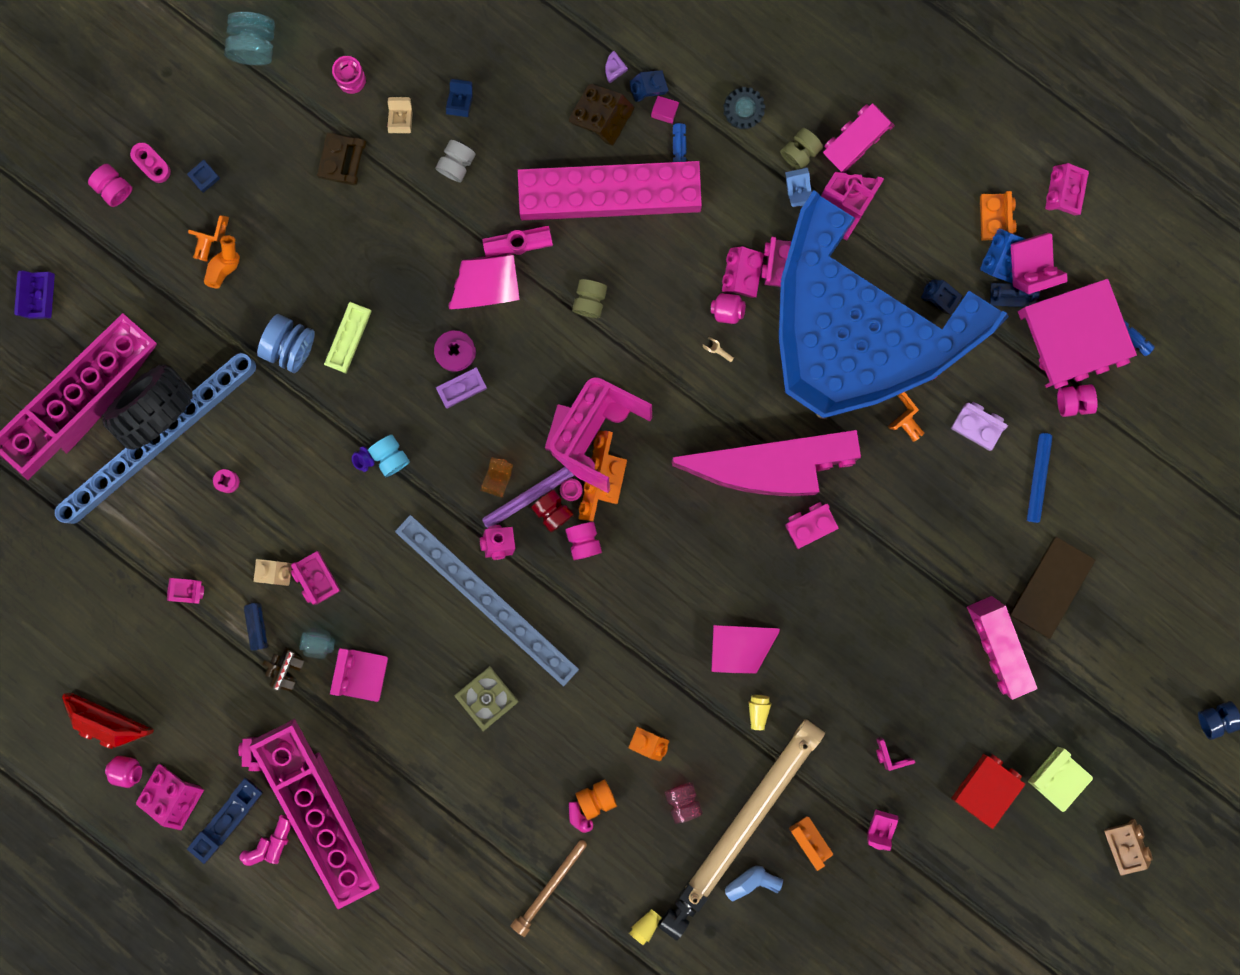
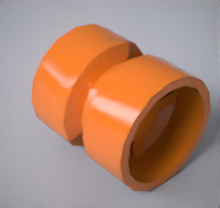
[575,779,617,820]

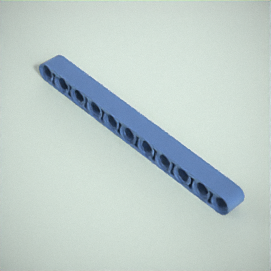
[55,353,256,524]

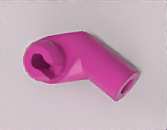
[569,801,593,833]
[240,837,271,866]

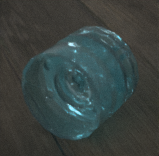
[224,12,275,65]

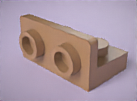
[1104,819,1153,875]

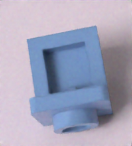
[785,168,812,207]

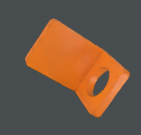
[188,215,229,261]
[888,392,924,442]

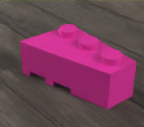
[823,103,895,173]

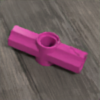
[482,226,553,258]

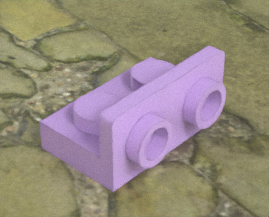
[950,402,1008,451]

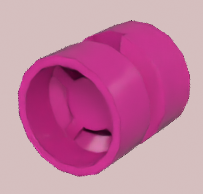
[332,56,366,94]
[88,164,132,207]
[1057,384,1097,417]
[565,522,602,560]

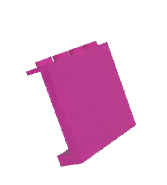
[1018,279,1137,389]

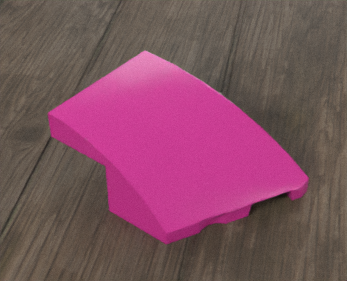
[821,172,884,241]
[448,254,520,309]
[711,625,780,673]

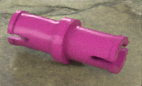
[264,815,291,864]

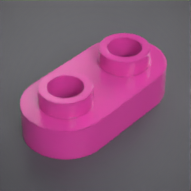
[130,143,171,183]

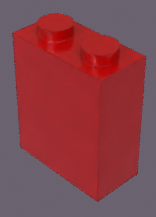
[951,754,1025,829]

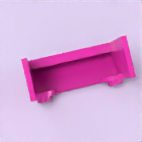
[550,378,652,493]

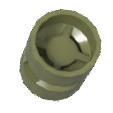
[780,128,823,170]
[572,279,607,318]

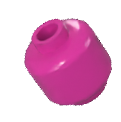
[711,293,746,324]
[105,756,142,788]

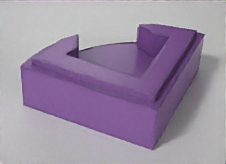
[605,51,628,83]

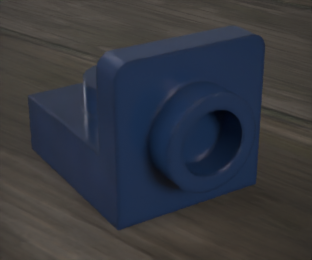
[921,279,962,315]

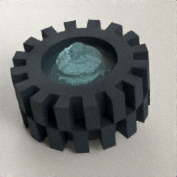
[723,87,765,129]

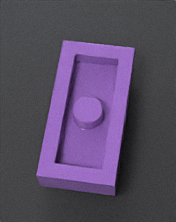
[436,367,487,409]

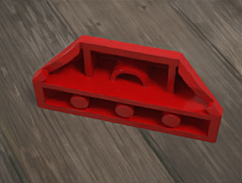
[62,693,154,749]

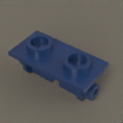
[990,283,1039,307]

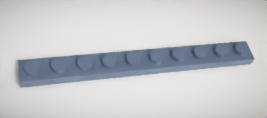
[395,515,579,687]

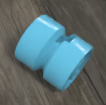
[368,435,410,477]

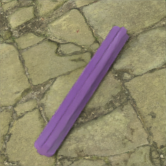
[482,467,574,528]

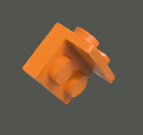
[980,191,1016,241]
[789,816,833,871]

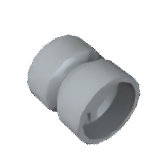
[435,140,476,182]

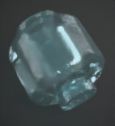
[299,627,335,659]

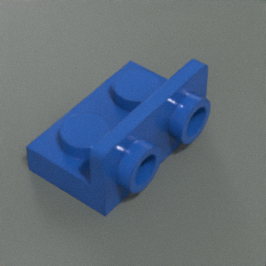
[980,228,1025,283]

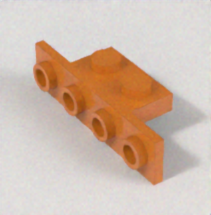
[579,431,627,522]

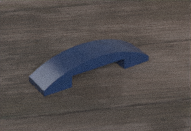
[187,778,263,864]

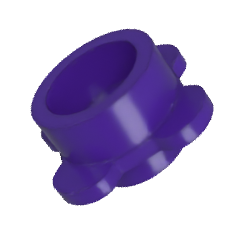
[352,446,375,472]

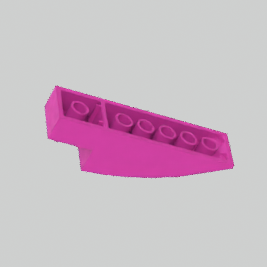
[0,313,157,480]
[672,430,861,496]
[250,719,380,909]

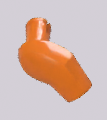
[204,235,240,288]

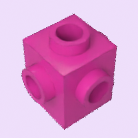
[480,525,515,560]

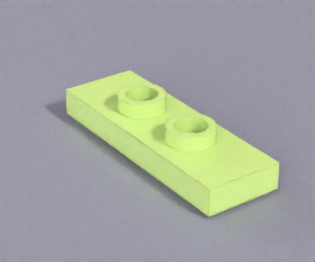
[324,302,372,373]

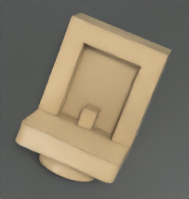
[388,97,413,133]
[253,559,292,586]

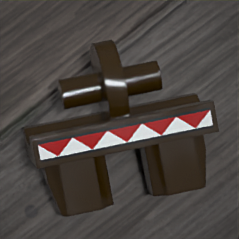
[262,647,304,691]

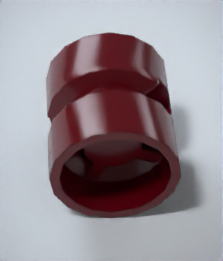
[531,490,573,533]

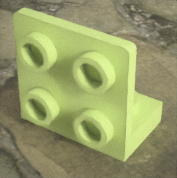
[1028,747,1093,812]

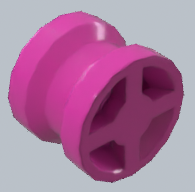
[213,469,240,493]

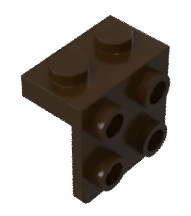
[569,84,635,146]

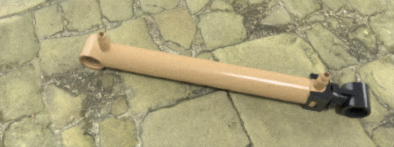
[657,719,825,941]

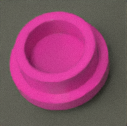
[560,478,583,501]

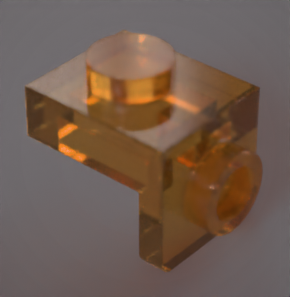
[481,458,513,498]

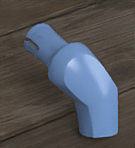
[725,866,783,901]

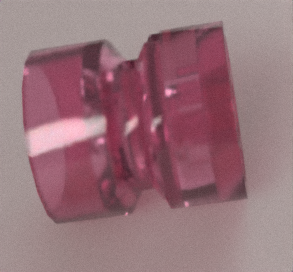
[664,782,703,824]

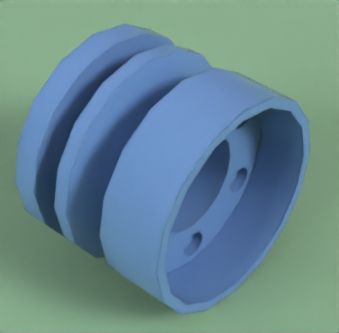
[257,314,315,373]

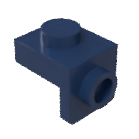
[630,70,669,102]
[446,79,473,117]

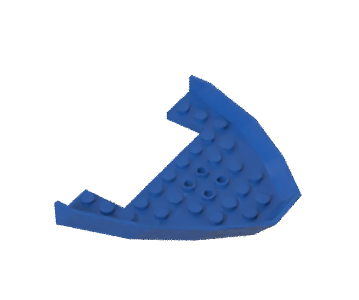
[779,190,1009,418]

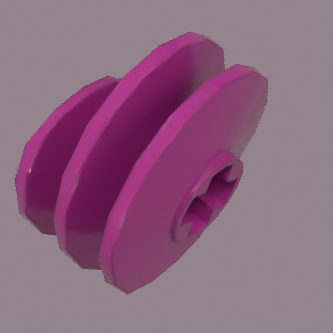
[434,331,476,372]

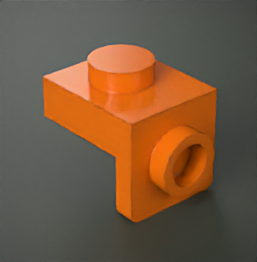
[628,727,669,761]

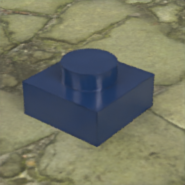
[187,160,220,193]

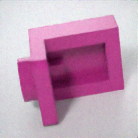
[167,578,204,604]
[239,737,262,771]
[868,810,898,851]

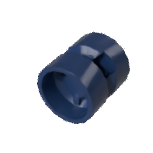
[1198,701,1240,740]

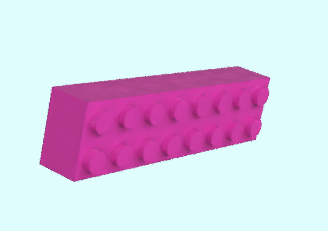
[518,161,702,221]

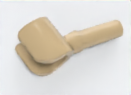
[703,337,734,362]

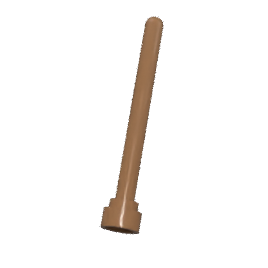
[510,840,587,937]

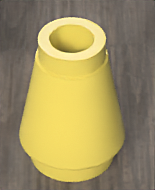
[748,695,771,730]
[629,909,662,945]

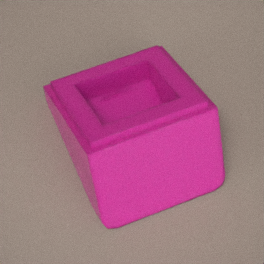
[651,96,679,124]

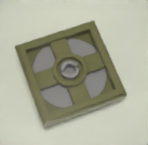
[454,666,519,731]

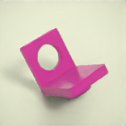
[876,738,915,771]

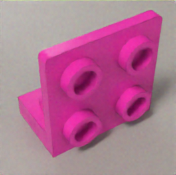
[1011,233,1067,294]
[330,648,388,702]
[136,764,204,830]

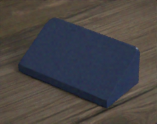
[244,603,268,651]

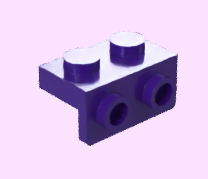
[14,270,55,319]

